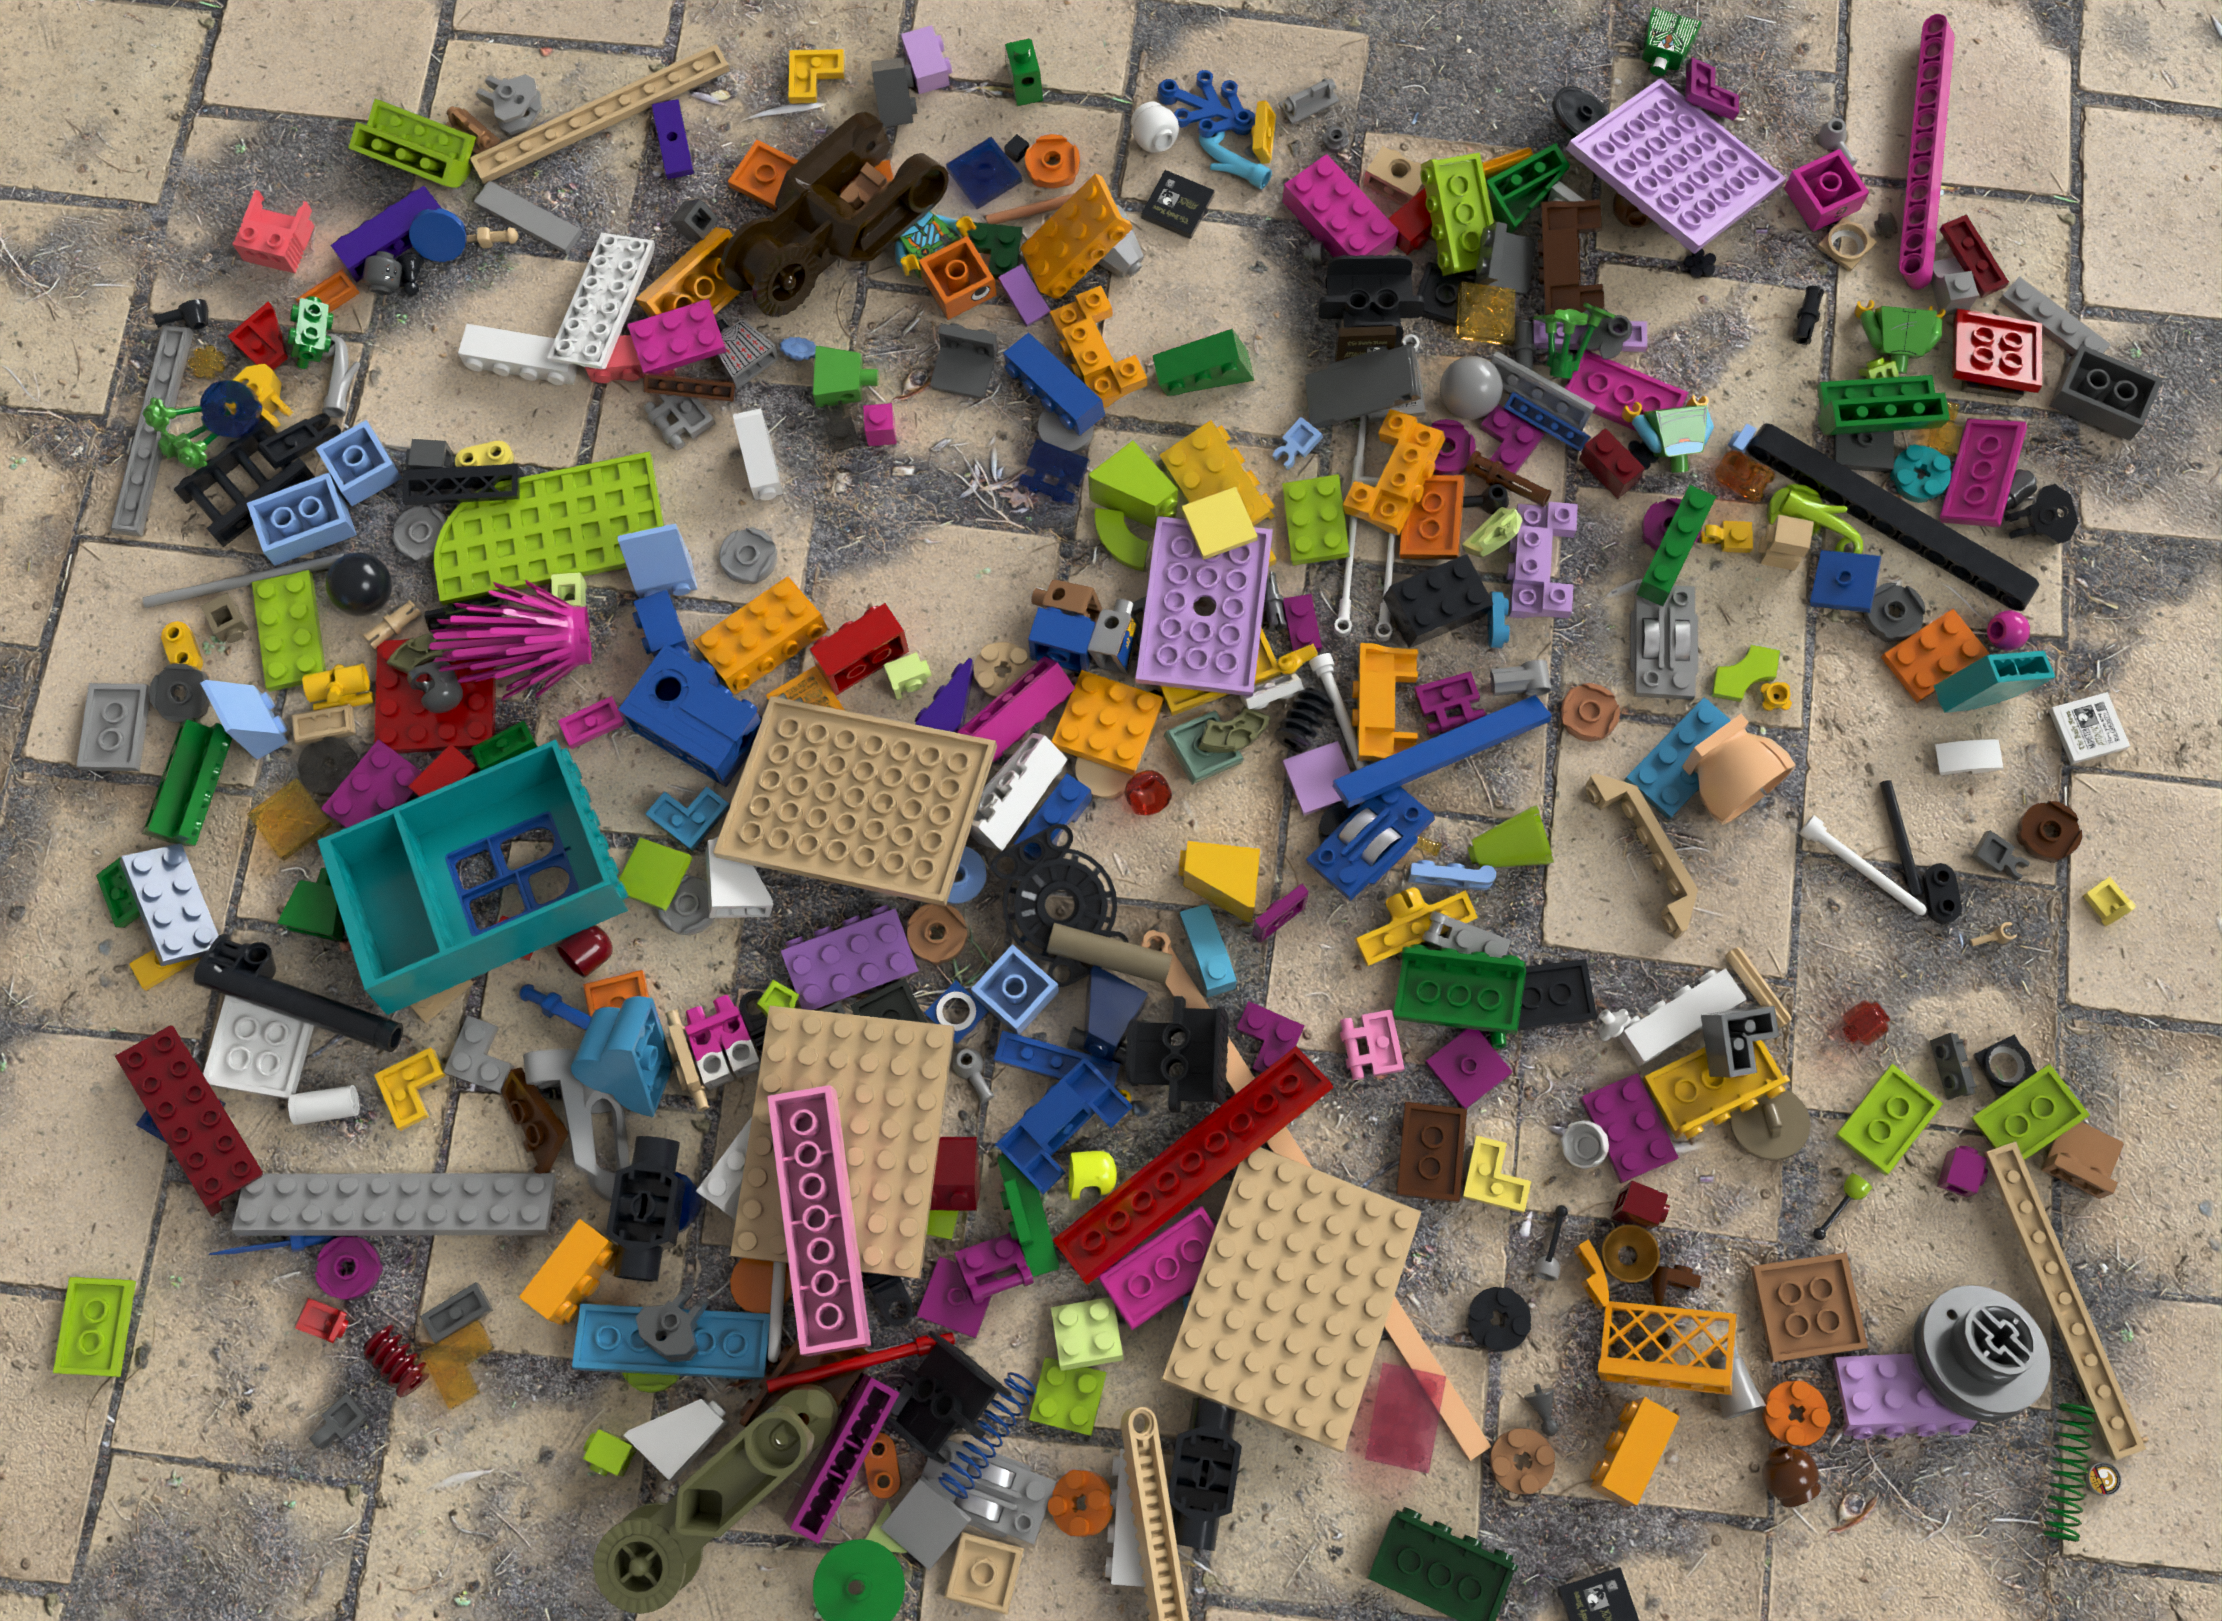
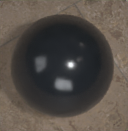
[326,552,392,616]

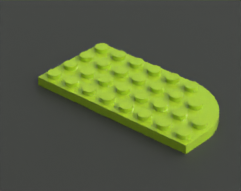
[434,451,665,606]

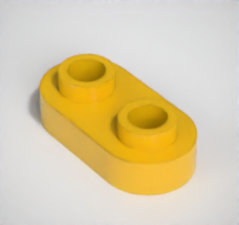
[161,621,203,670]

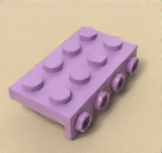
[1833,1354,1978,1440]

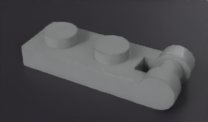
[1422,911,1511,958]

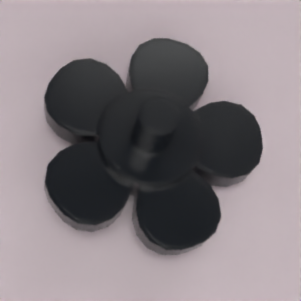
[1684,249,1716,278]
[1628,440,1659,470]

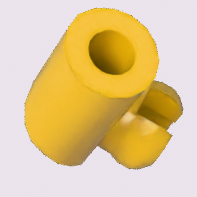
[1278,644,1318,675]

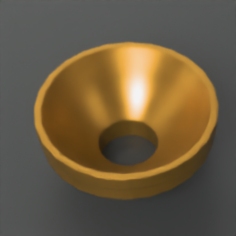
[1601,1225,1660,1283]

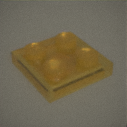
[1457,282,1515,346]
[247,778,333,861]

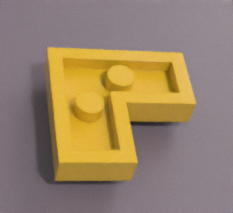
[788,49,845,104]
[374,1047,446,1131]

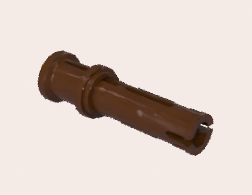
[1465,450,1552,507]

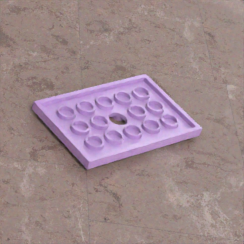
[1136,516,1273,696]

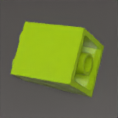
[1088,440,1178,529]

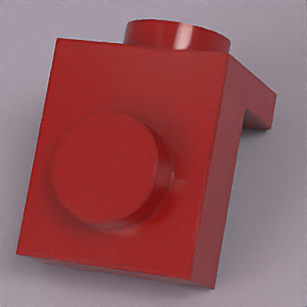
[294,1297,349,1343]

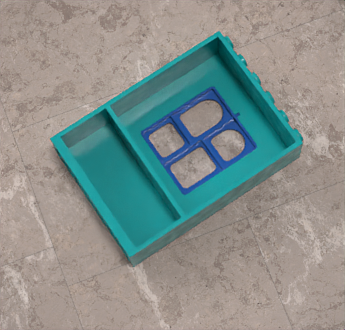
[317,739,629,1015]

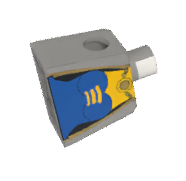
[1088,599,1138,674]

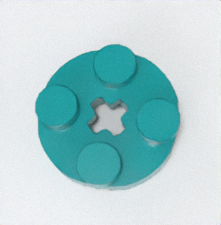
[1890,444,1951,503]

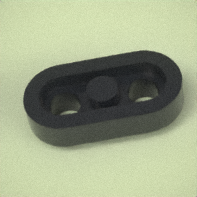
[1922,863,1962,925]

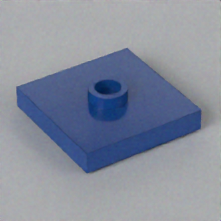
[1810,550,1881,613]

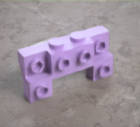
[1506,502,1578,619]

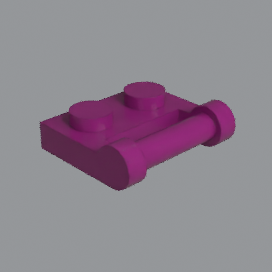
[954,1232,1034,1305]

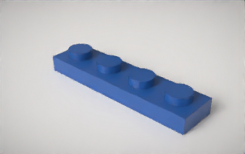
[993,1030,1120,1086]

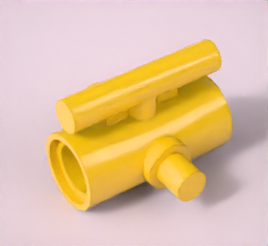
[302,663,375,711]

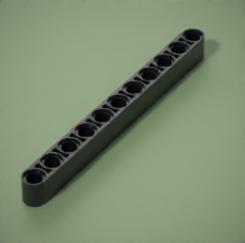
[1747,423,2039,611]

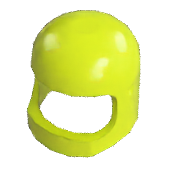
[1068,1150,1117,1201]

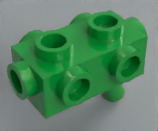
[287,296,334,369]

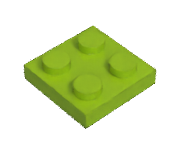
[1029,1357,1107,1436]

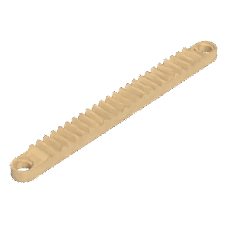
[1121,1407,1189,1621]

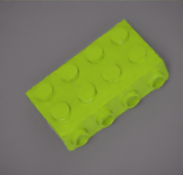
[1420,152,1494,276]

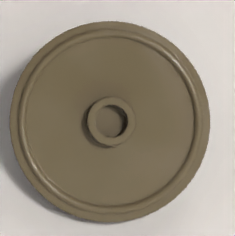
[1730,1089,1811,1161]

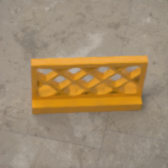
[1598,1301,1737,1395]

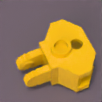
[223,364,294,429]

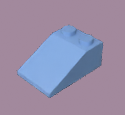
[617,523,697,599]
[201,680,289,760]

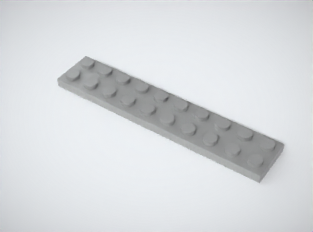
[232,1173,556,1236]

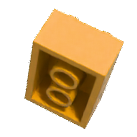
[519,1218,618,1326]
[1589,1397,1680,1507]

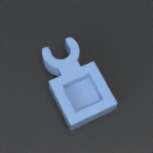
[1272,417,1323,470]

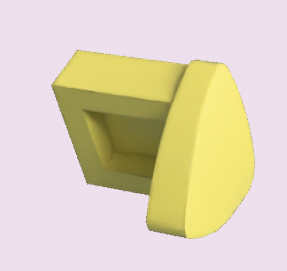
[2083,876,2136,926]

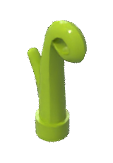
[1779,490,1863,554]

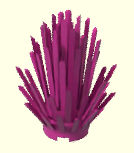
[429,579,592,701]

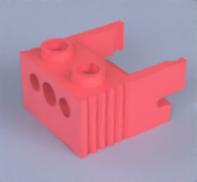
[232,190,315,274]

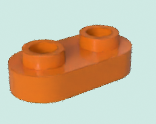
[864,1433,901,1499]

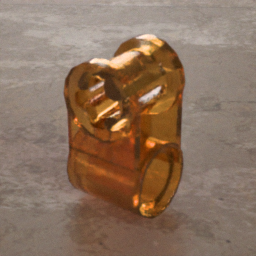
[1715,451,1775,502]

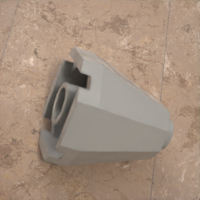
[1097,205,1144,277]

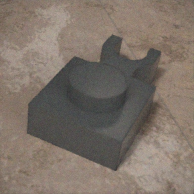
[1971,830,2030,880]

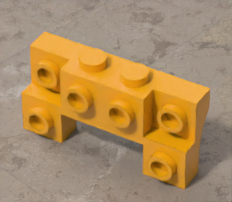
[1050,285,1147,408]
[1343,409,1445,536]
[1351,643,1418,761]

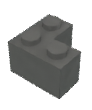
[871,57,918,127]
[1701,1006,1779,1078]

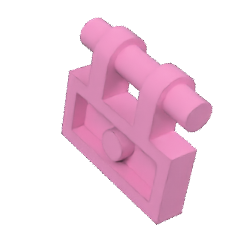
[1340,1010,1405,1080]

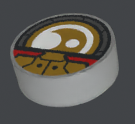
[2085,1462,2122,1496]

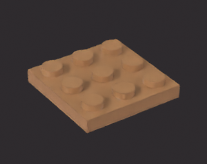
[1750,1252,1868,1363]

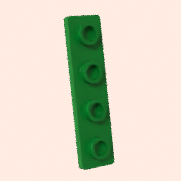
[997,1154,1060,1277]

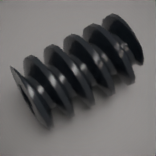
[1274,687,1335,753]

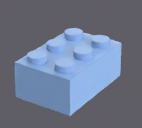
[247,472,357,566]

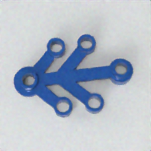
[1157,70,1256,138]

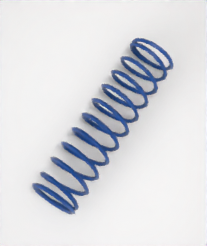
[938,1372,1037,1499]

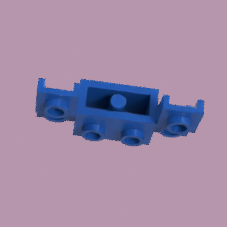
[995,1057,1133,1195]

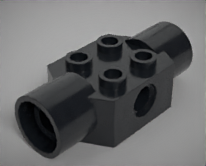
[606,1136,686,1282]
[1168,1398,1242,1551]

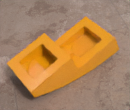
[1573,1239,1609,1310]

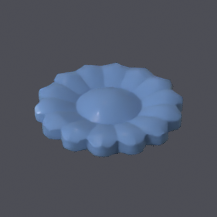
[780,337,816,361]

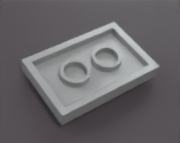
[76,683,150,771]

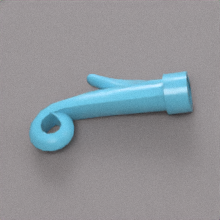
[1199,127,1272,190]

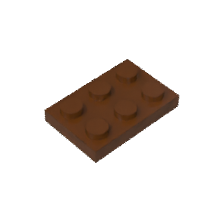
[1396,1102,1467,1203]

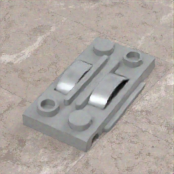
[1630,583,1698,700]
[921,1440,1057,1544]

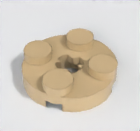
[973,642,1032,699]

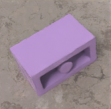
[901,25,952,94]

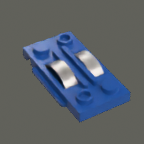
[1306,786,1435,901]

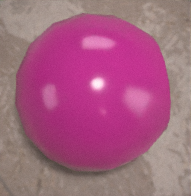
[1987,610,2030,651]

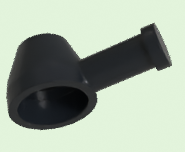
[153,299,209,330]
[1463,484,1509,515]

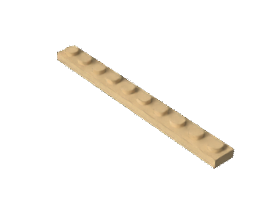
[470,44,730,185]
[1983,1141,2146,1460]

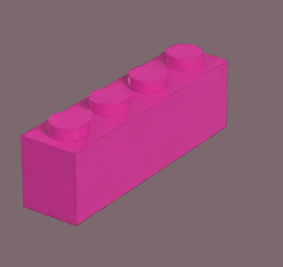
[957,656,1076,762]

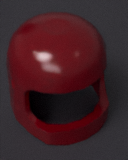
[555,925,613,978]

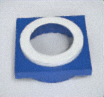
[924,980,989,1044]

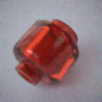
[1842,1000,1891,1046]

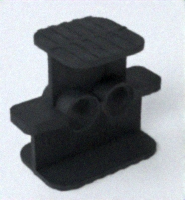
[1318,255,1424,348]
[1125,996,1229,1113]
[885,1331,1012,1465]

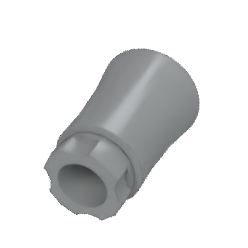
[1706,1346,1766,1420]

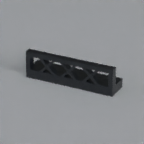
[402,464,525,505]

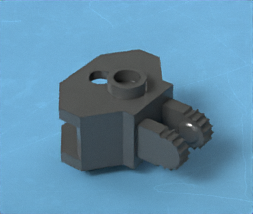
[636,1285,710,1362]

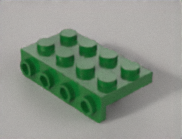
[1393,944,1526,1035]

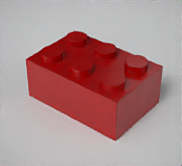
[810,603,909,696]

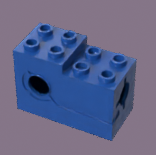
[618,643,762,787]

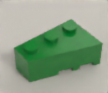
[1486,143,1570,234]
[1152,328,1255,396]

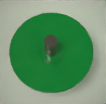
[813,1539,905,1621]

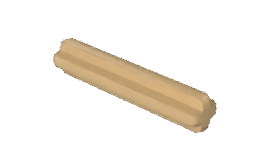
[1725,947,1792,1028]

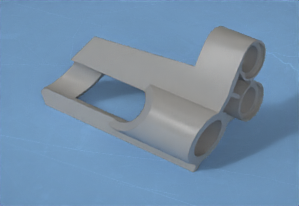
[523,1049,630,1202]

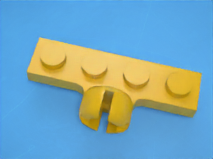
[1355,887,1478,966]

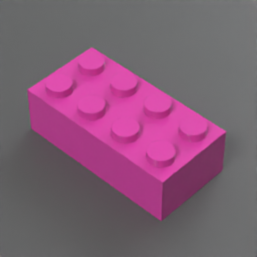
[1282,154,1399,257]

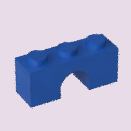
[1014,773,1092,860]

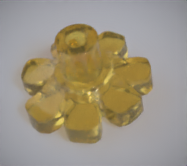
[188,345,225,379]

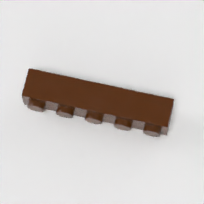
[643,372,735,402]

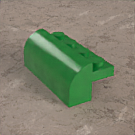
[1817,375,1950,436]
[142,719,232,846]

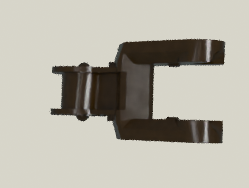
[720,111,949,317]

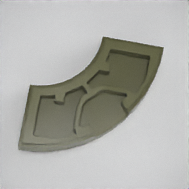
[386,631,468,674]
[1197,706,1271,753]

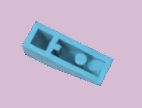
[1179,904,1237,998]

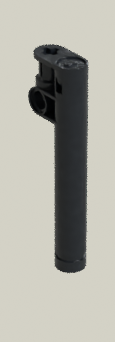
[194,934,403,1052]

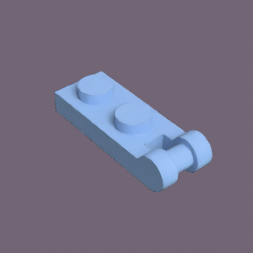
[1408,860,1496,890]

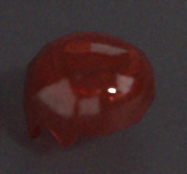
[1124,770,1172,816]

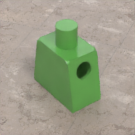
[813,346,879,408]

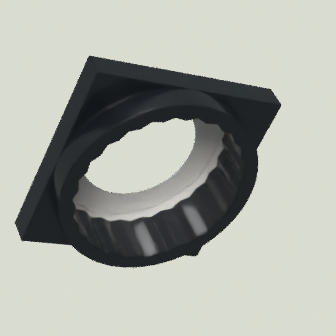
[1973,1034,2037,1096]

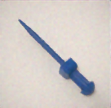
[519,984,591,1030]
[209,1235,336,1255]

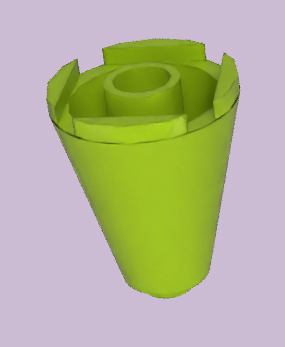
[1467,805,1554,868]

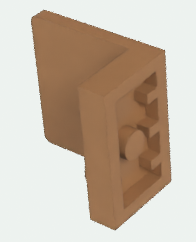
[2041,1122,2124,1199]

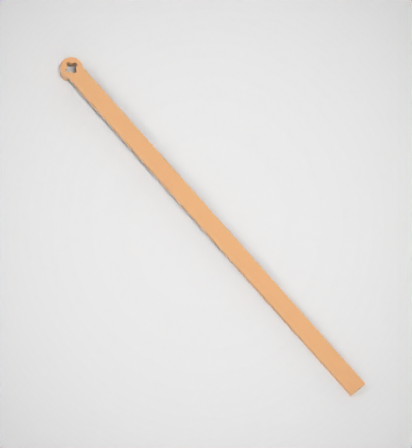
[1141,930,1492,1461]

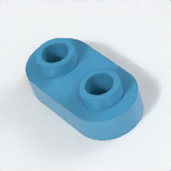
[1487,592,1510,648]

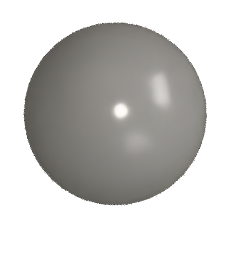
[1440,356,1503,419]

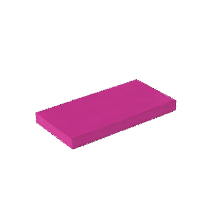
[1565,349,1689,431]
[1939,419,2027,527]
[1097,1206,1215,1331]

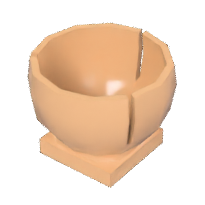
[1682,714,1795,826]

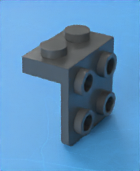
[1475,222,1536,294]
[930,323,998,399]

